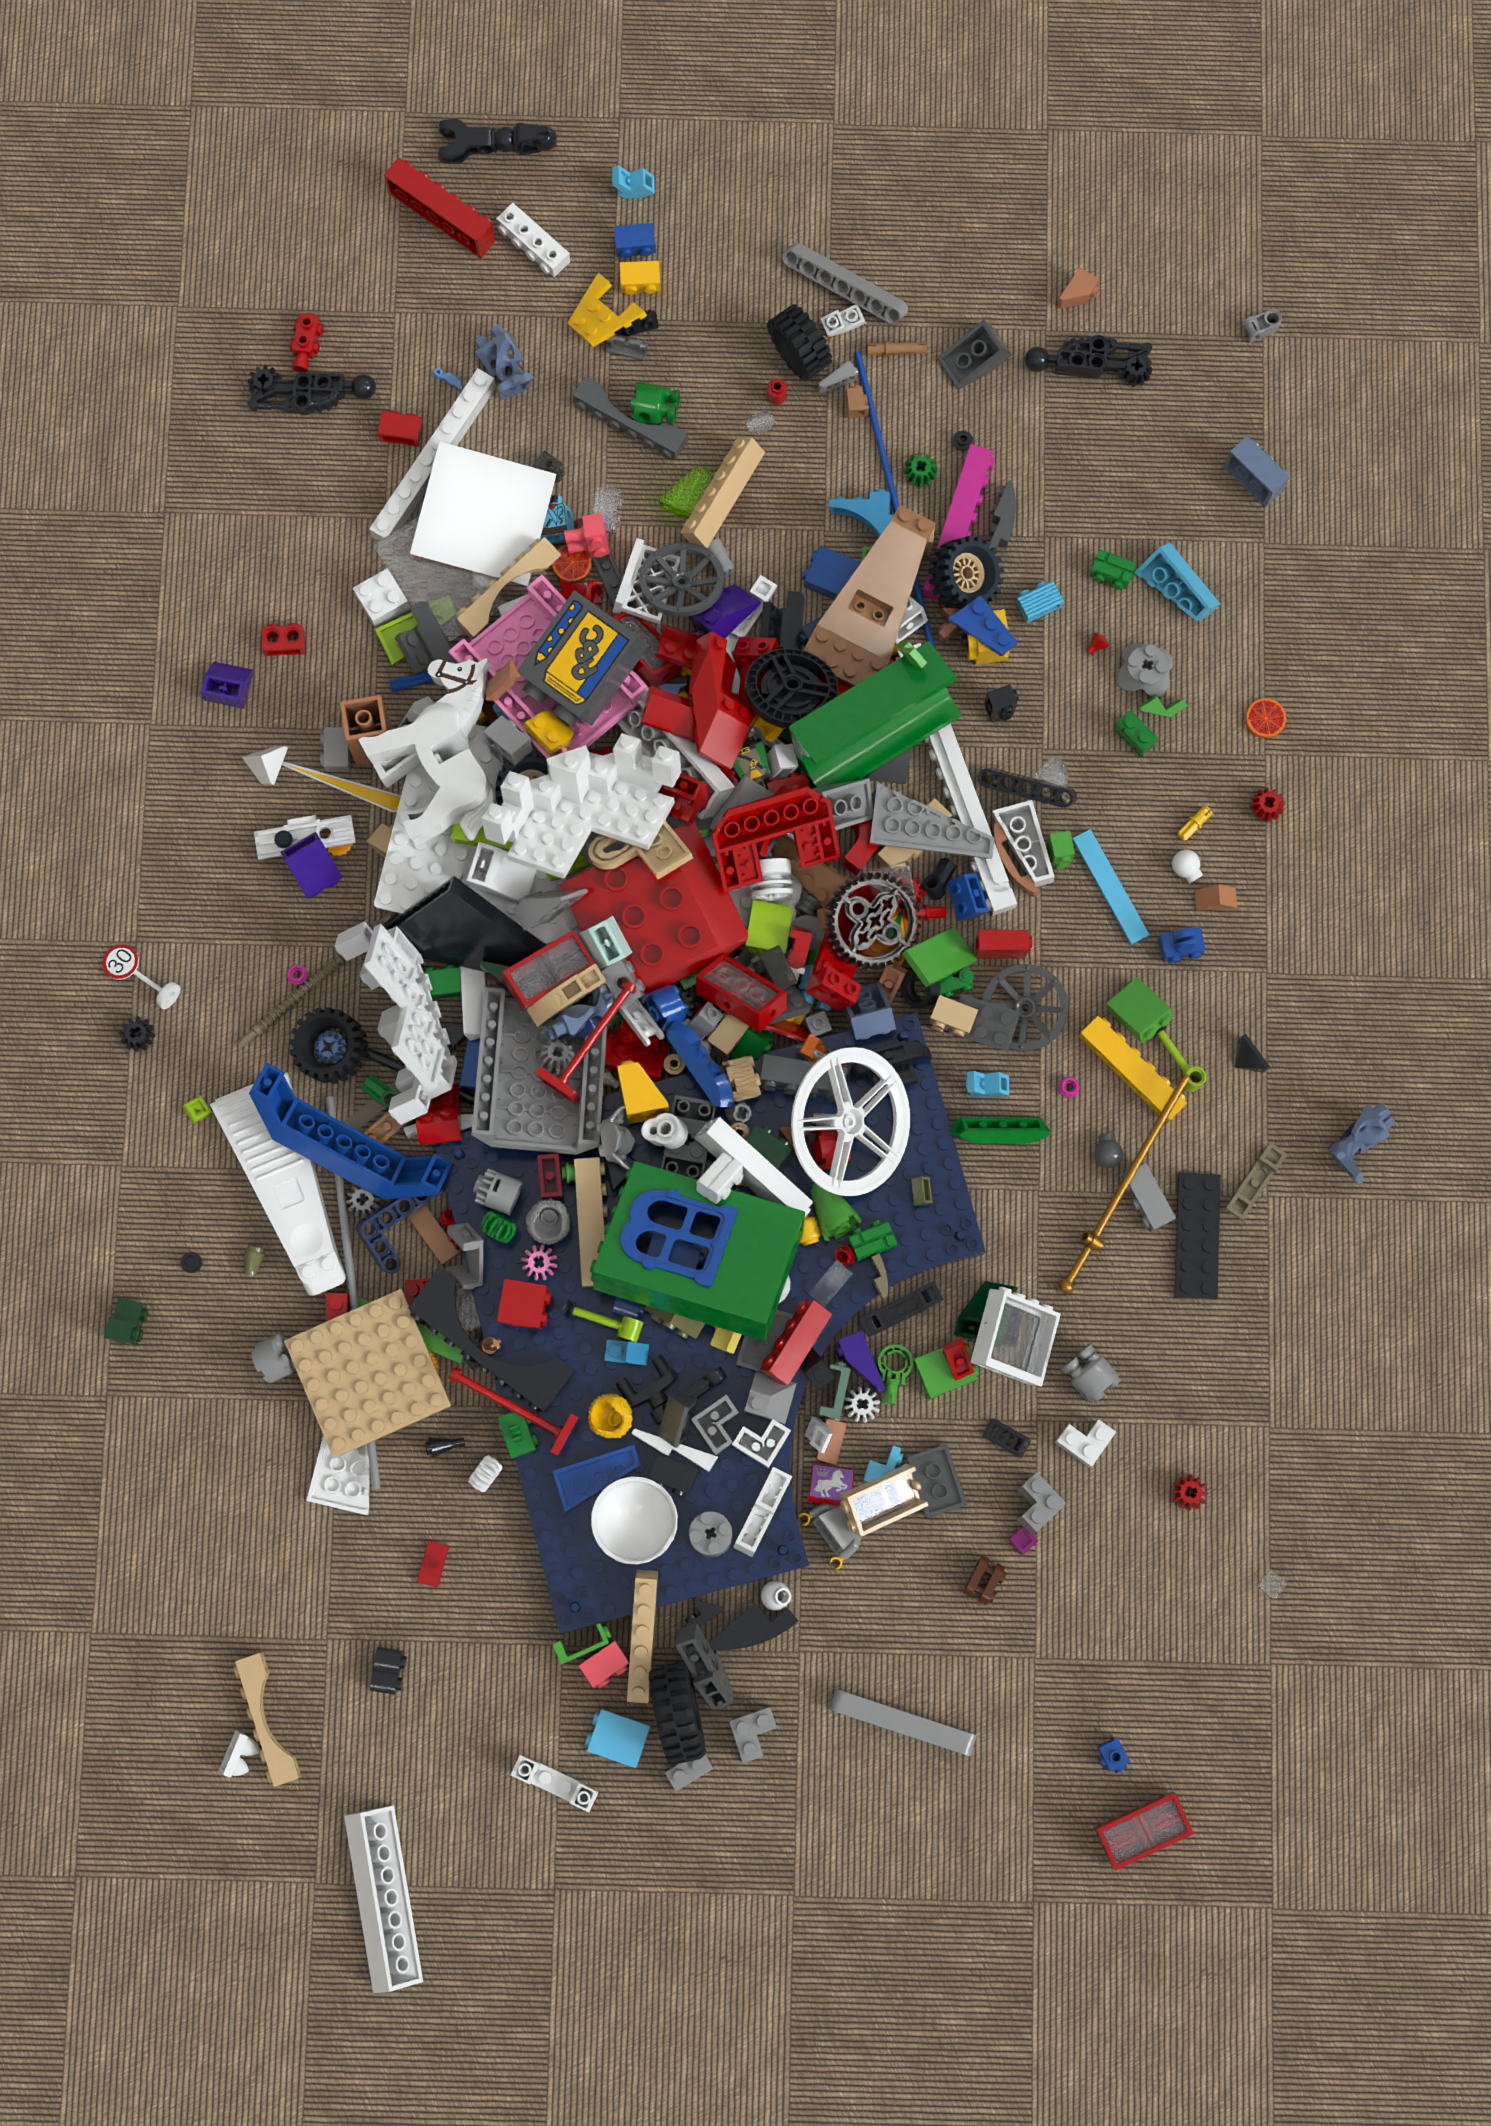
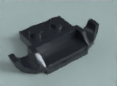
[850,1040,933,1094]

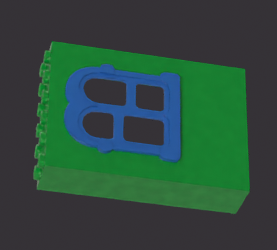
[590,1161,805,1341]

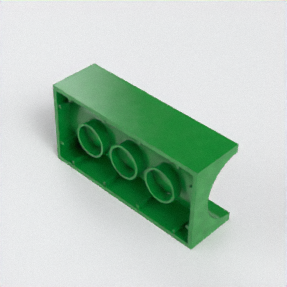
[789,641,962,788]

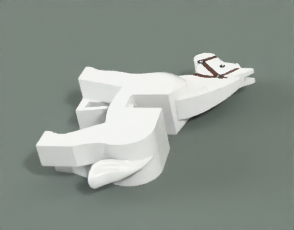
[358,658,496,847]

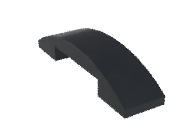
[859,1281,944,1338]

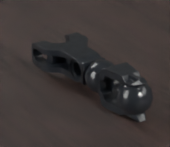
[438,119,557,164]

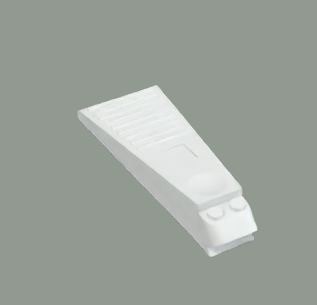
[210,1072,346,1296]

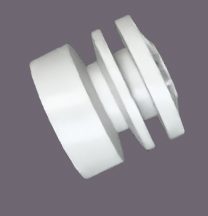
[750,858,793,902]

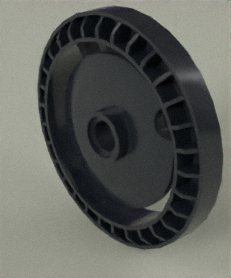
[744,648,839,729]

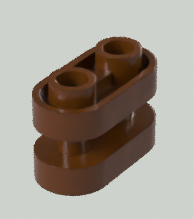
[963,1555,1007,1605]

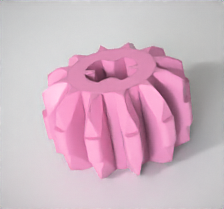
[521,1245,557,1281]

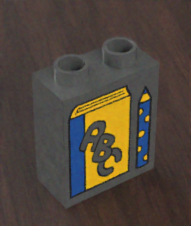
[518,590,649,727]

